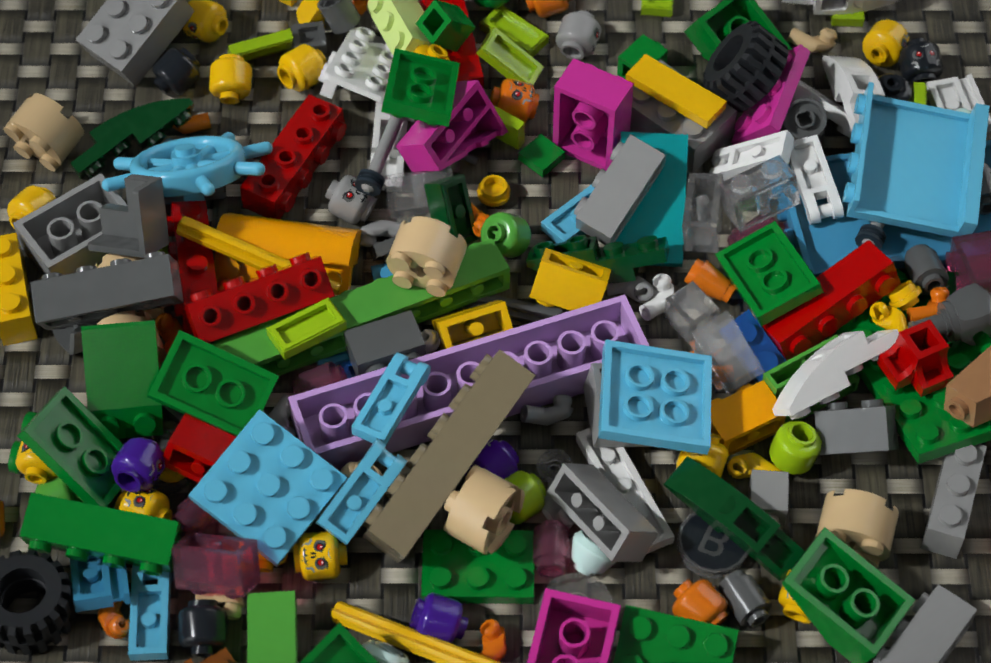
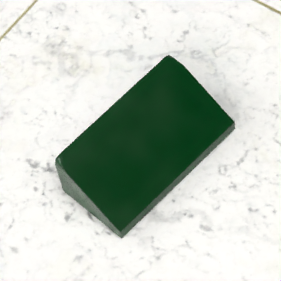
[424,174,479,244]

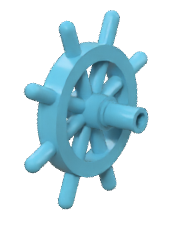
[102,132,273,213]

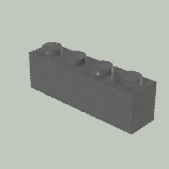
[30,251,184,330]

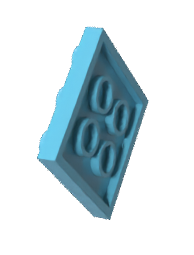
[598,339,712,455]
[188,409,348,567]

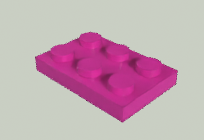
[731,44,811,145]

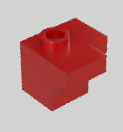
[877,319,954,397]

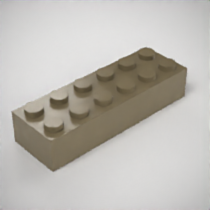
[362,349,536,563]

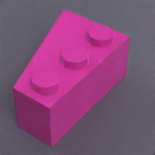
[396,80,509,172]

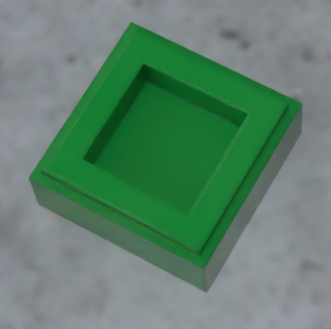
[518,134,565,178]

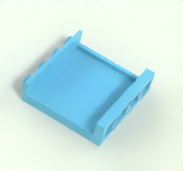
[843,82,989,240]

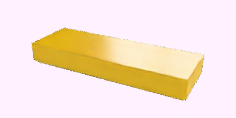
[626,54,727,129]

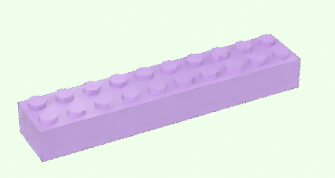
[288,294,649,470]

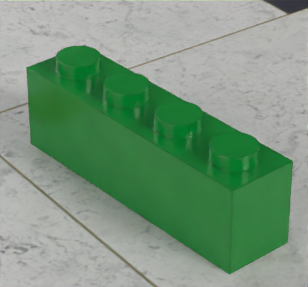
[19,492,183,576]

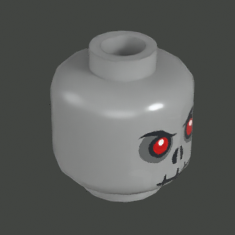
[555,10,602,60]
[325,175,377,225]

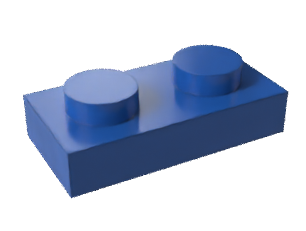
[718,309,786,383]

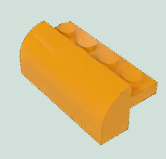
[214,213,362,295]

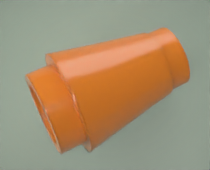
[684,258,736,303]

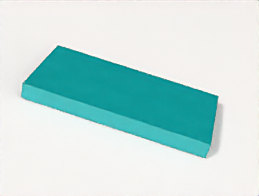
[615,131,688,267]

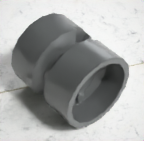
[783,98,827,143]

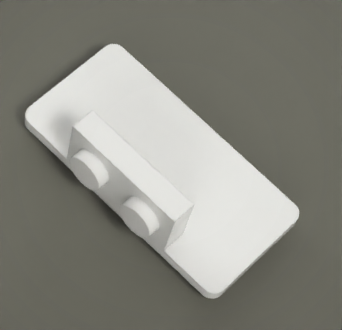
[318,27,393,103]

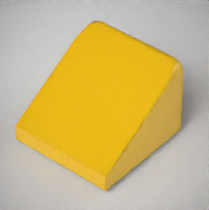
[296,0,325,28]

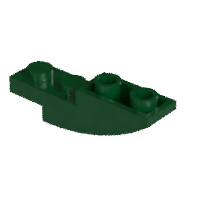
[71,98,194,179]
[526,235,670,283]
[663,456,805,581]

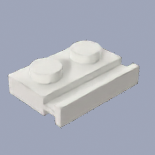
[926,74,991,133]

